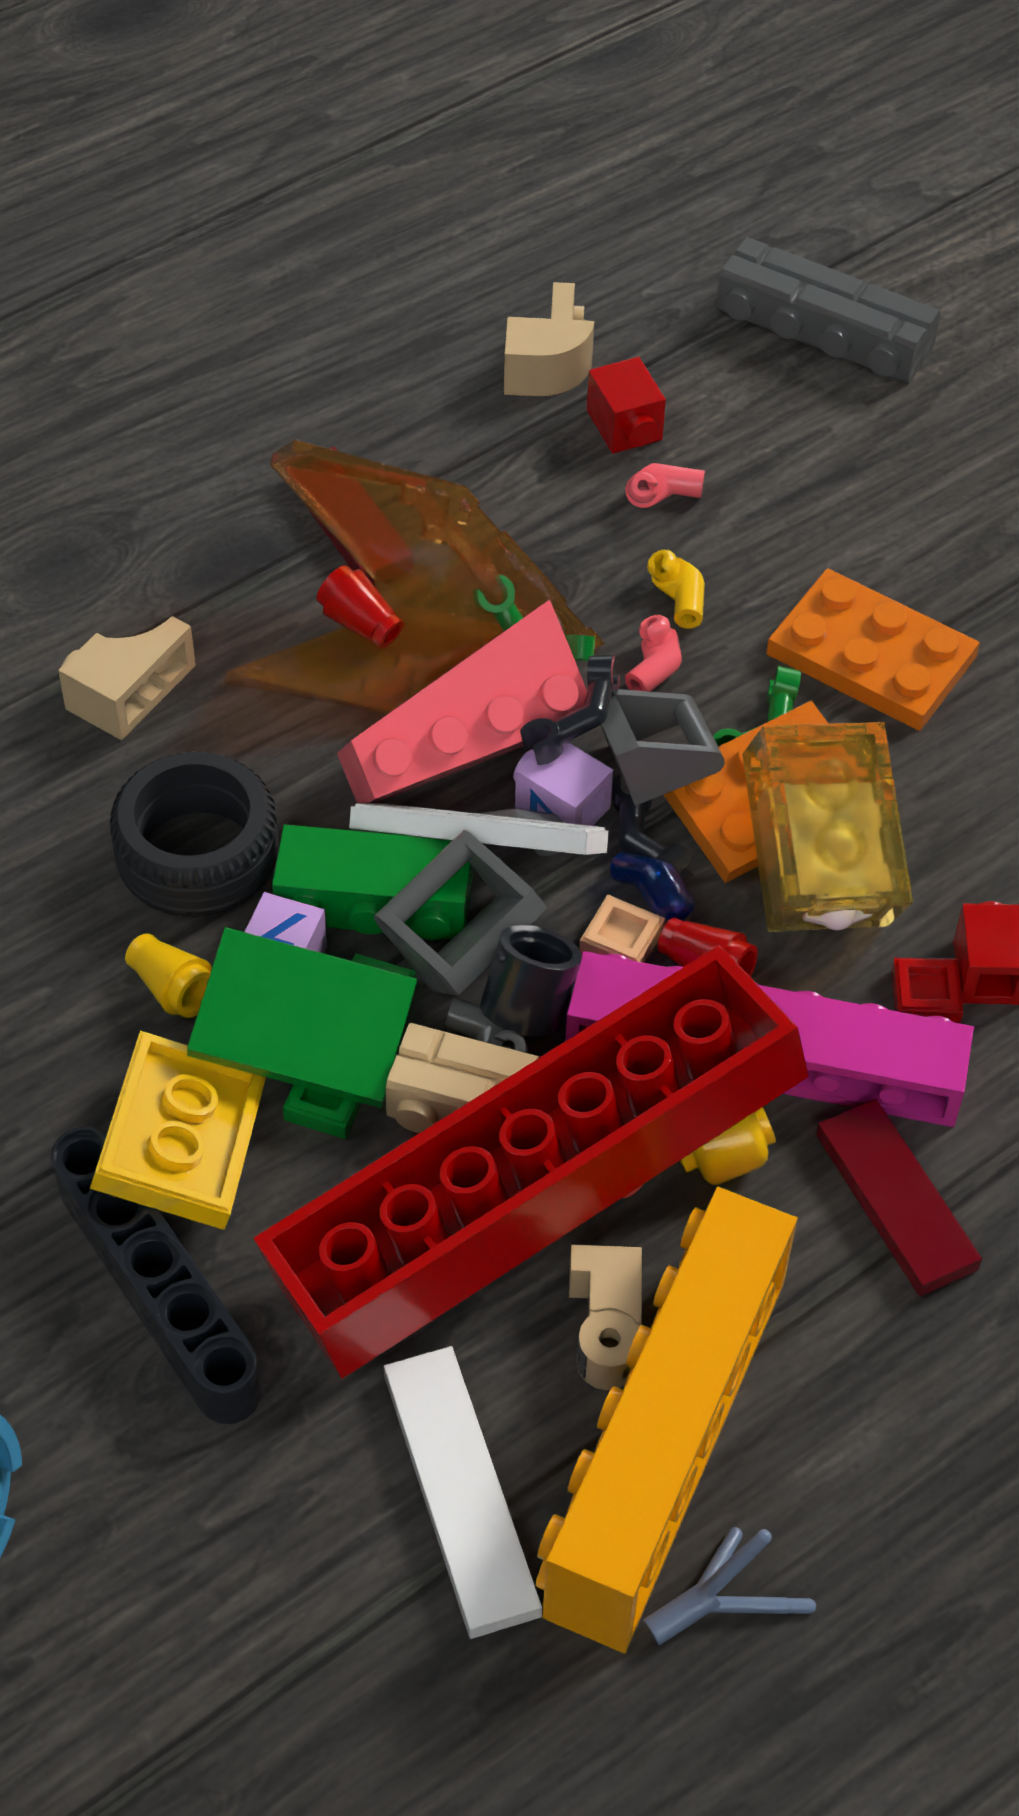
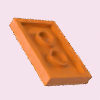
[766,568,980,731]
[663,700,880,883]

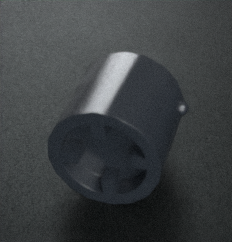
[480,925,582,1037]

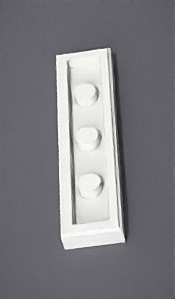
[349,803,609,855]
[384,1346,542,1639]

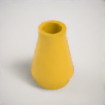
[125,933,212,1018]

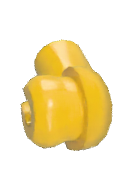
[647,550,705,629]

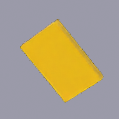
[90,1031,266,1230]

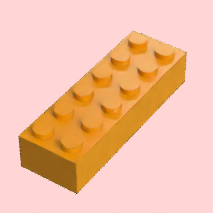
[535,1186,798,1654]

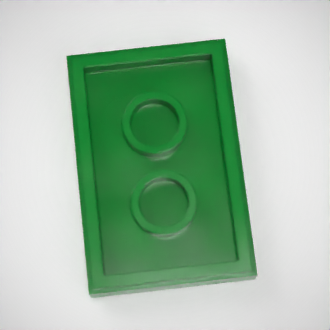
[187,927,417,1108]

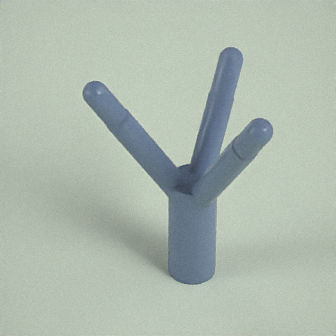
[643,1527,816,1646]

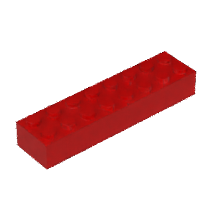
[253,945,809,1379]

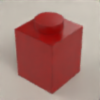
[586,356,666,454]
[953,901,1019,1005]

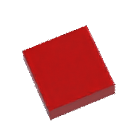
[891,958,964,1024]

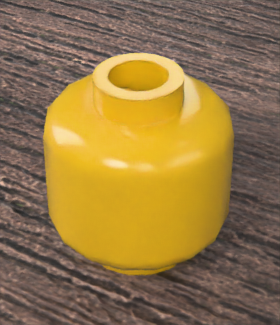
[680,1107,776,1185]

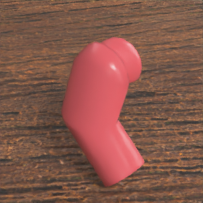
[625,463,705,508]
[625,615,682,692]

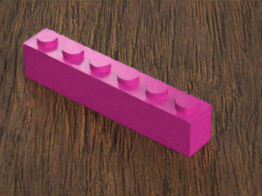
[565,951,974,1127]

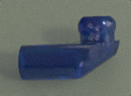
[610,852,695,921]

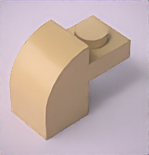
[504,282,594,396]

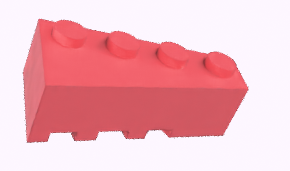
[337,600,587,804]

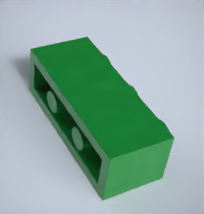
[272,824,473,941]

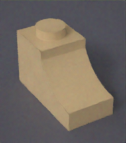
[58,616,196,741]

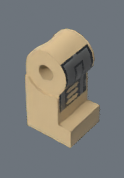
[569,1245,642,1390]

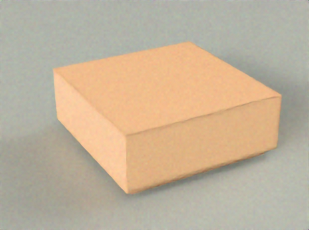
[579,895,665,963]

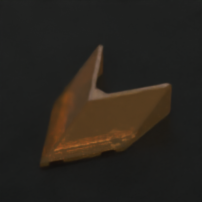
[224,439,605,714]

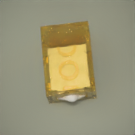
[742,722,913,932]

